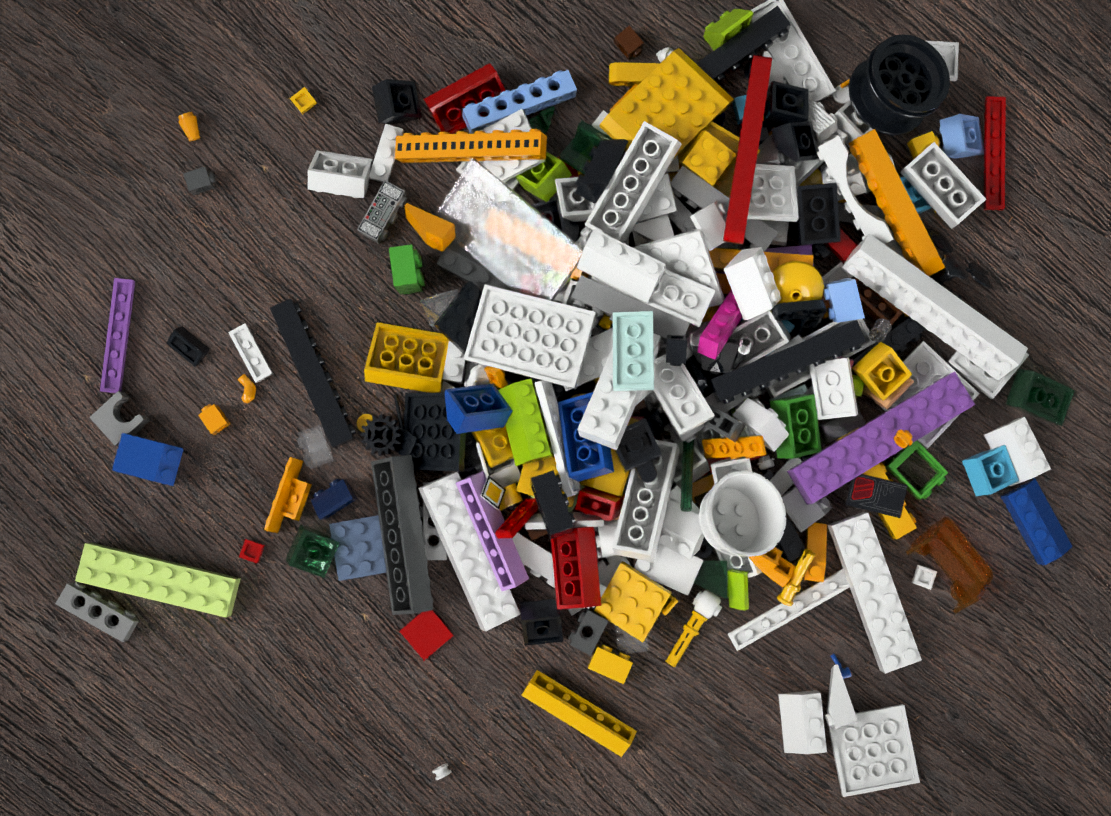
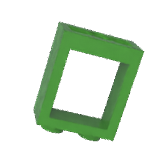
[885,441,948,500]

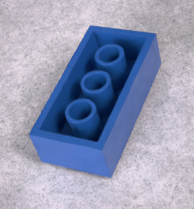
[557,392,614,482]

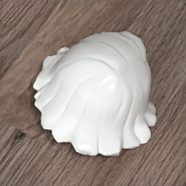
[464,361,491,387]

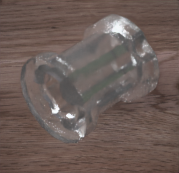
[869,318,892,343]

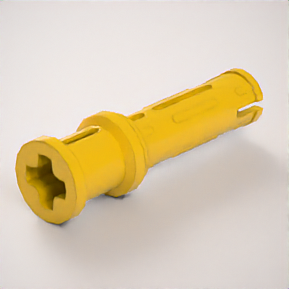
[777,549,816,606]
[665,610,708,667]

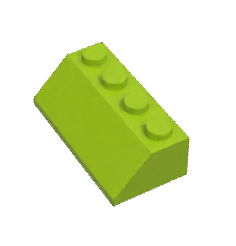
[498,378,554,466]

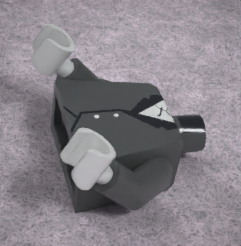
[690,333,752,380]

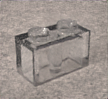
[297,425,335,470]

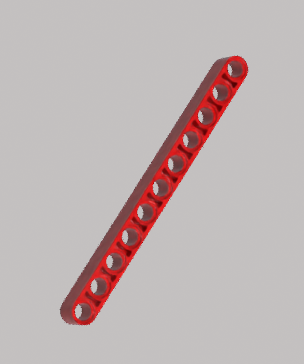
[723,55,772,244]

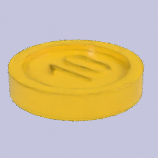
[357,414,373,433]

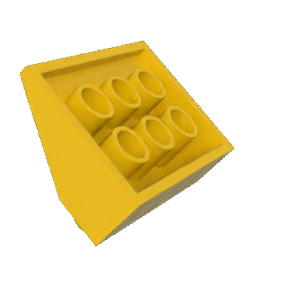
[364,322,450,393]

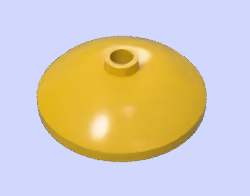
[772,261,824,305]

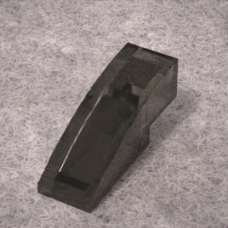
[818,408,866,447]

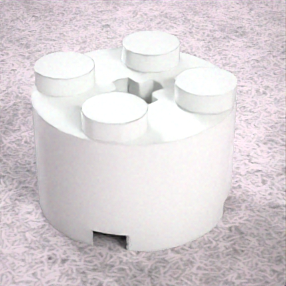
[594,519,619,558]

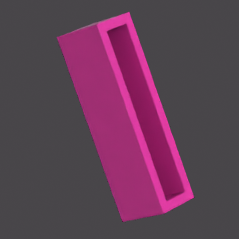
[697,289,743,360]

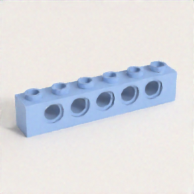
[463,70,577,134]

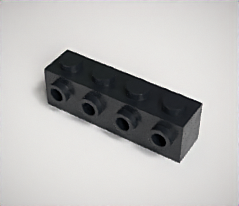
[852,316,925,367]

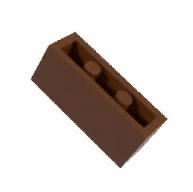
[854,277,903,329]

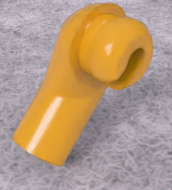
[238,374,256,403]

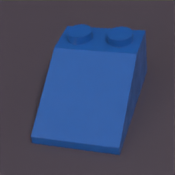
[112,433,183,486]

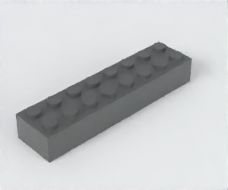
[371,455,433,615]

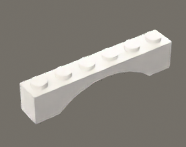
[817,134,894,244]

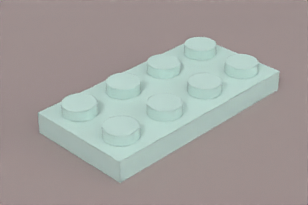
[613,311,654,391]

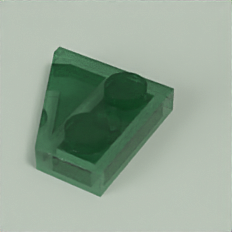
[694,561,728,599]

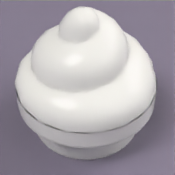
[656,47,673,63]

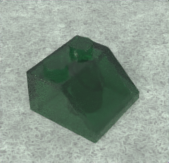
[285,524,340,578]

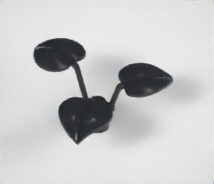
[926,228,992,289]

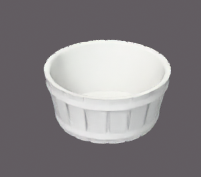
[699,471,786,557]

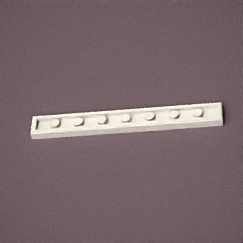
[728,568,850,651]

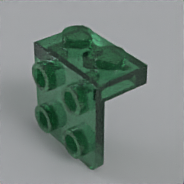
[560,121,613,174]

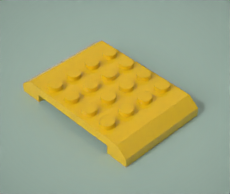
[599,48,734,158]

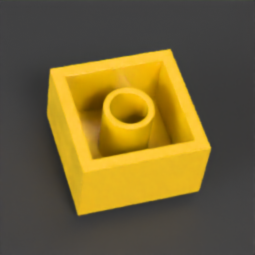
[679,131,736,186]
[852,342,912,401]

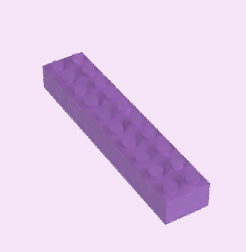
[787,371,975,505]

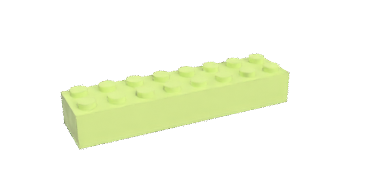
[75,543,241,618]

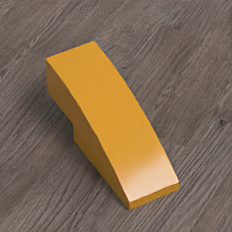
[749,547,796,587]

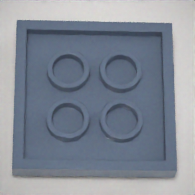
[329,515,386,581]

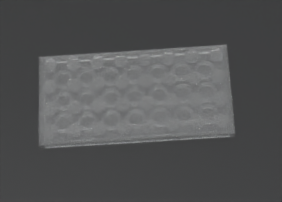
[435,158,584,301]

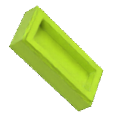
[727,569,749,611]

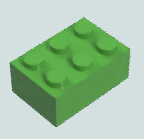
[389,244,425,295]
[770,394,821,459]

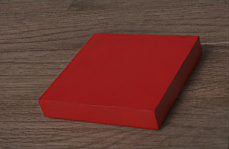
[399,610,454,661]

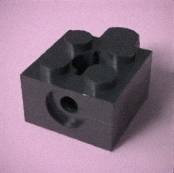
[614,418,662,483]

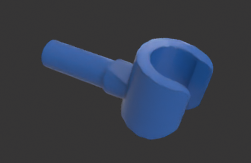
[831,654,851,679]

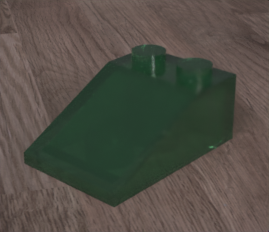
[1005,369,1075,426]

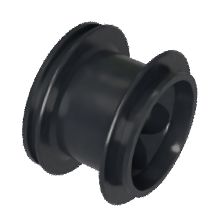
[849,35,950,136]

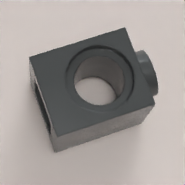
[183,167,216,195]

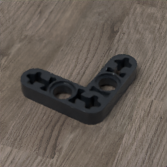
[771,300,827,338]

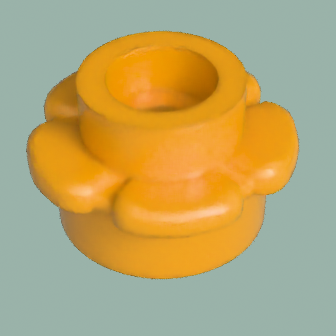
[894,429,913,448]

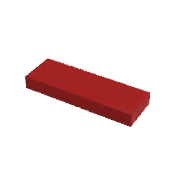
[495,498,538,539]

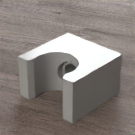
[89,391,150,446]

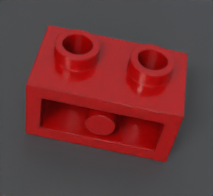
[575,487,623,521]

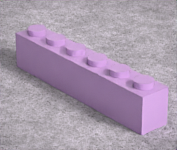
[456,471,529,591]

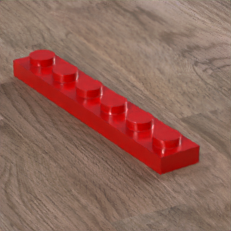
[984,96,1006,210]

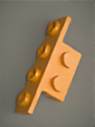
[702,435,766,459]
[264,457,312,533]

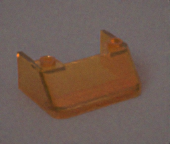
[906,517,993,614]

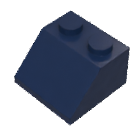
[311,478,358,520]

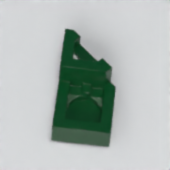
[528,106,555,134]

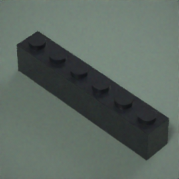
[696,6,791,83]

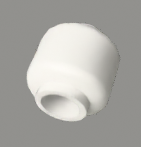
[692,590,722,619]

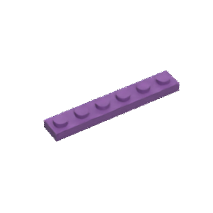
[100,278,135,393]

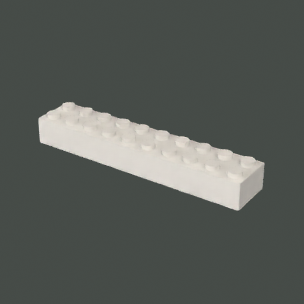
[842,233,1028,380]

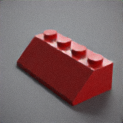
[424,63,505,134]
[551,527,602,610]

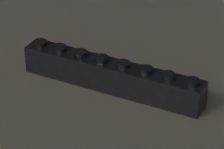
[270,298,356,448]
[709,320,866,404]

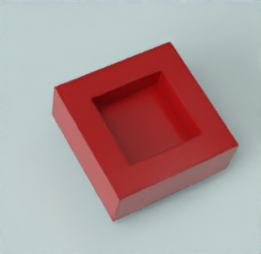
[239,539,265,563]

